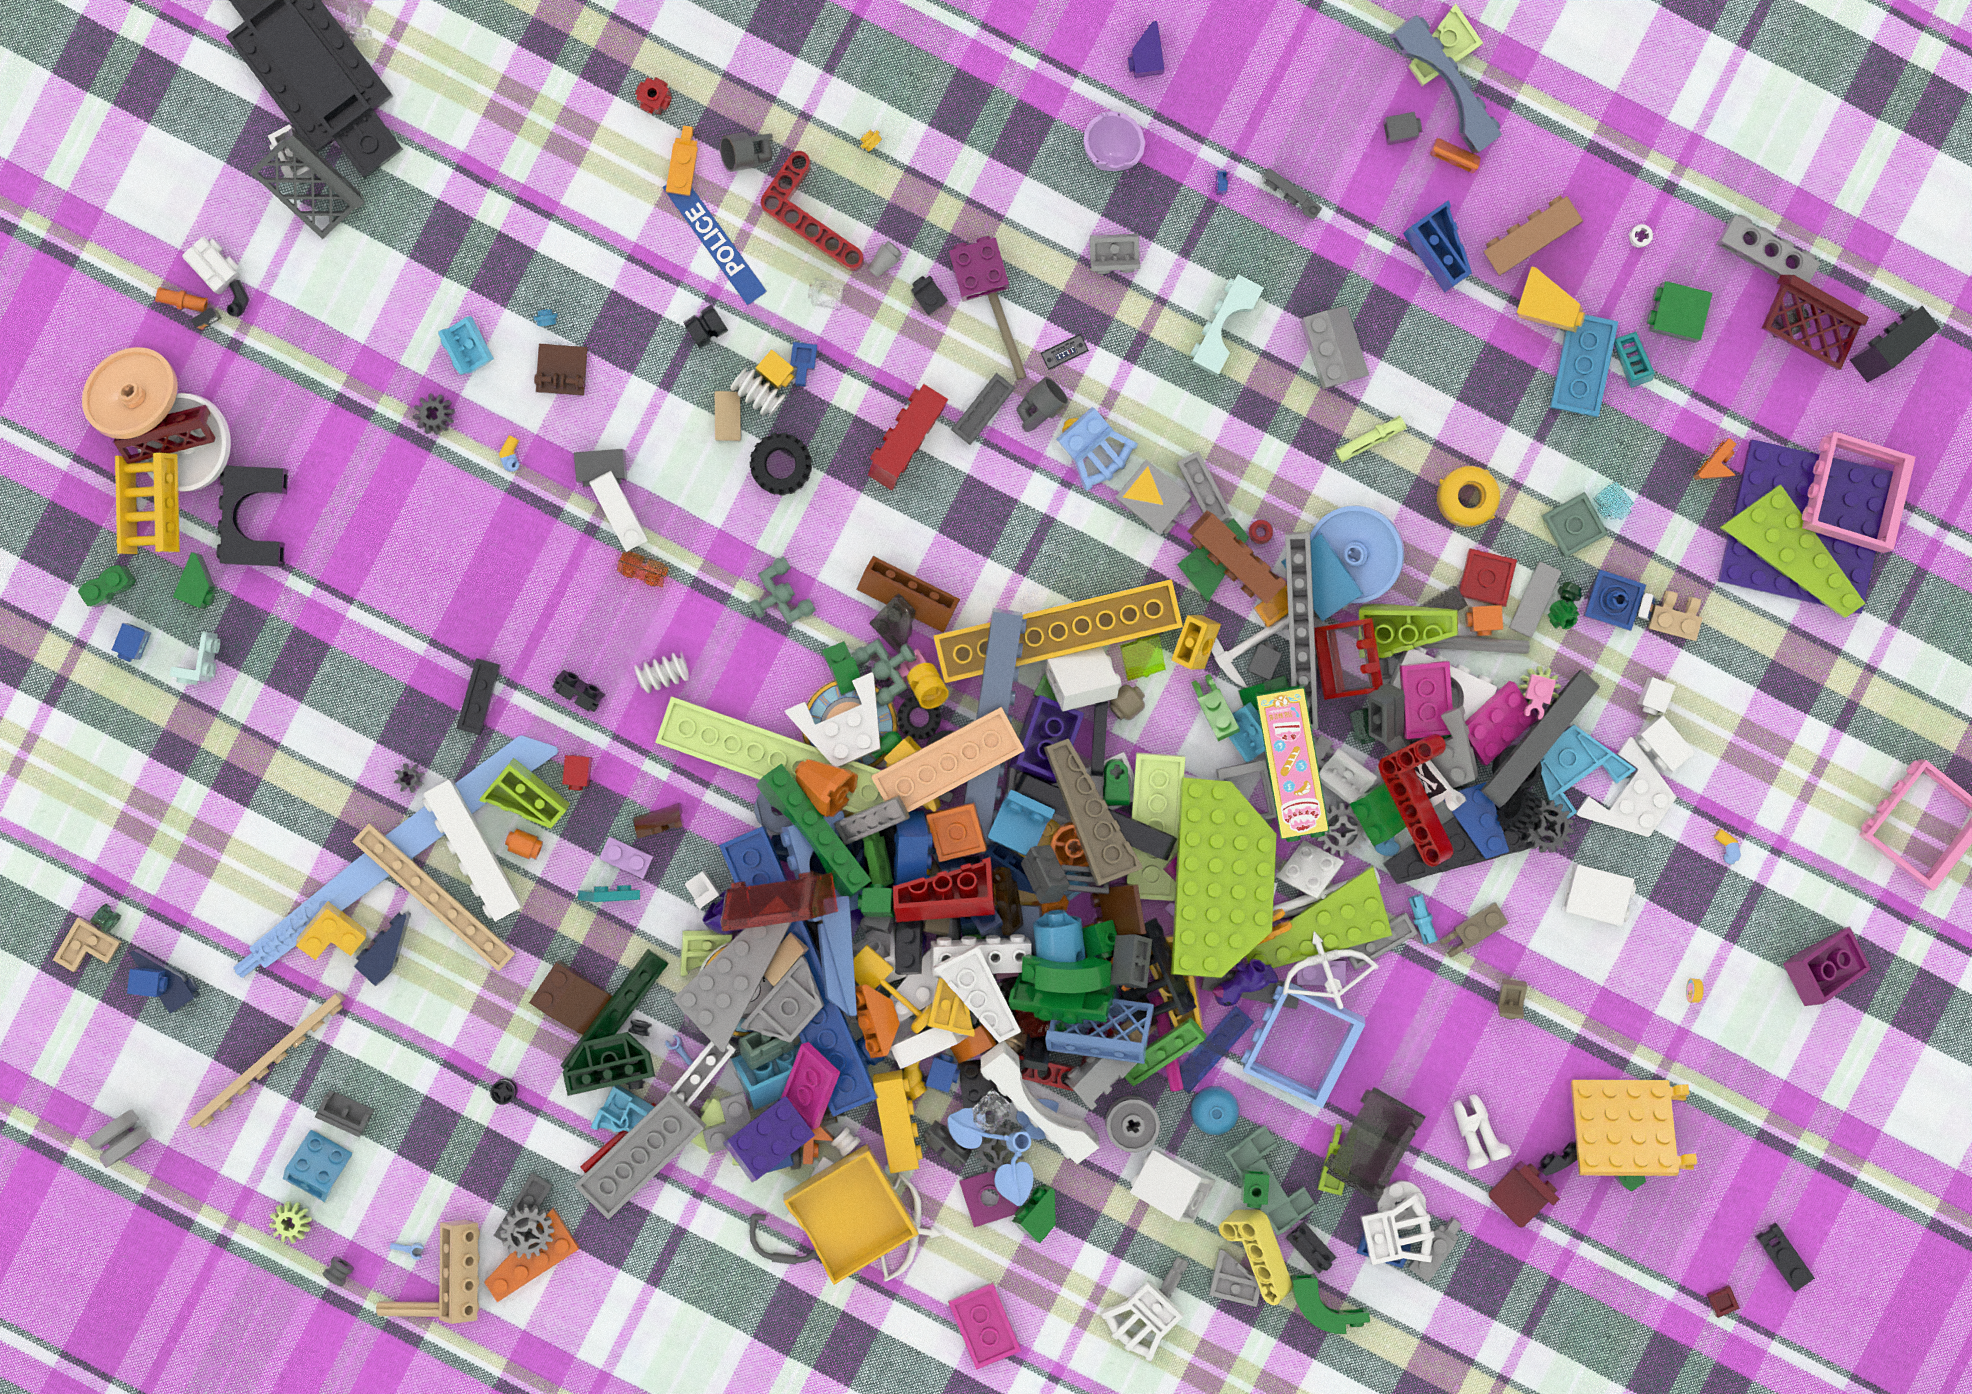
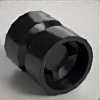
[683,304,729,349]

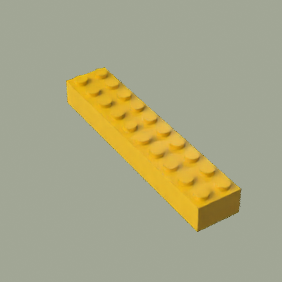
[934,579,1183,683]

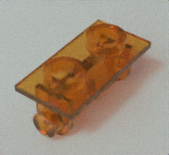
[617,551,669,588]

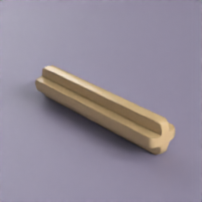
[376,1301,439,1317]

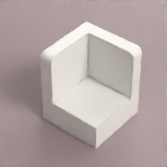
[685,870,721,909]

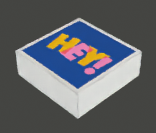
[1638,593,1656,621]

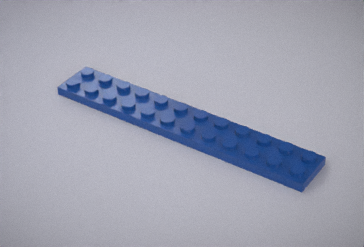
[719,826,878,1117]

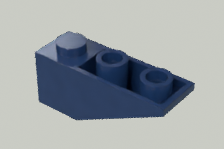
[354,911,411,986]

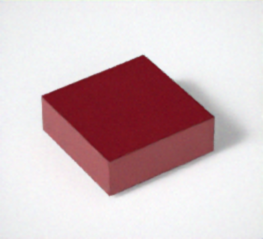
[1706,1285,1740,1318]

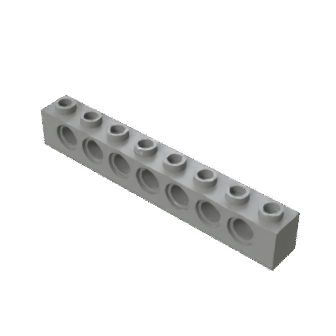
[1285,531,1318,729]

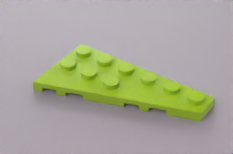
[1719,485,1865,618]
[1246,865,1392,968]

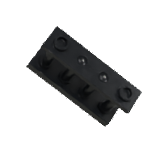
[1106,918,1196,1030]

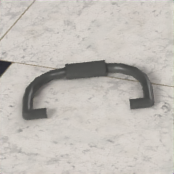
[749,1213,817,1265]

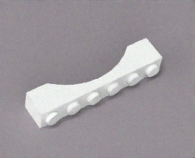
[980,1041,1099,1164]

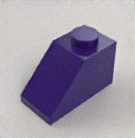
[1127,21,1165,78]

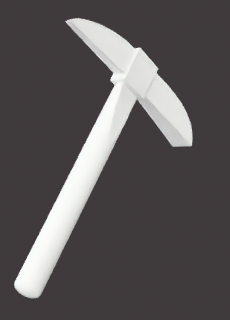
[1211,614,1289,687]

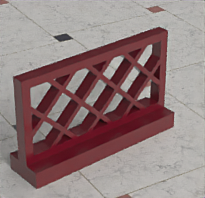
[1762,275,1869,370]

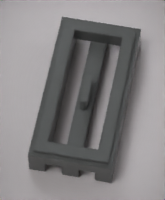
[1061,865,1109,894]

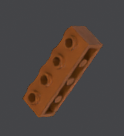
[856,556,960,633]

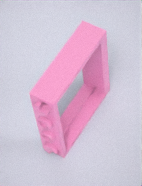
[1802,431,1916,553]
[1859,759,1972,891]

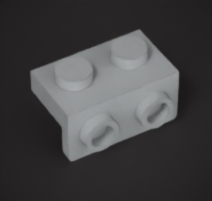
[1090,233,1140,274]

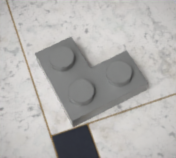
[702,1092,751,1154]

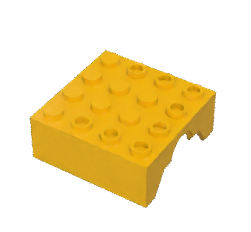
[783,1144,919,1285]

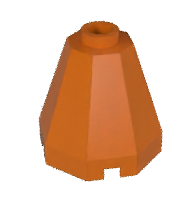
[795,759,858,817]

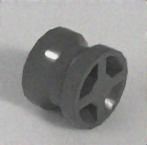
[322,1256,354,1286]

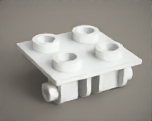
[1276,840,1344,899]

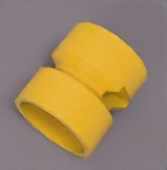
[907,663,949,709]

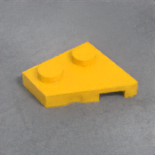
[927,977,975,1037]

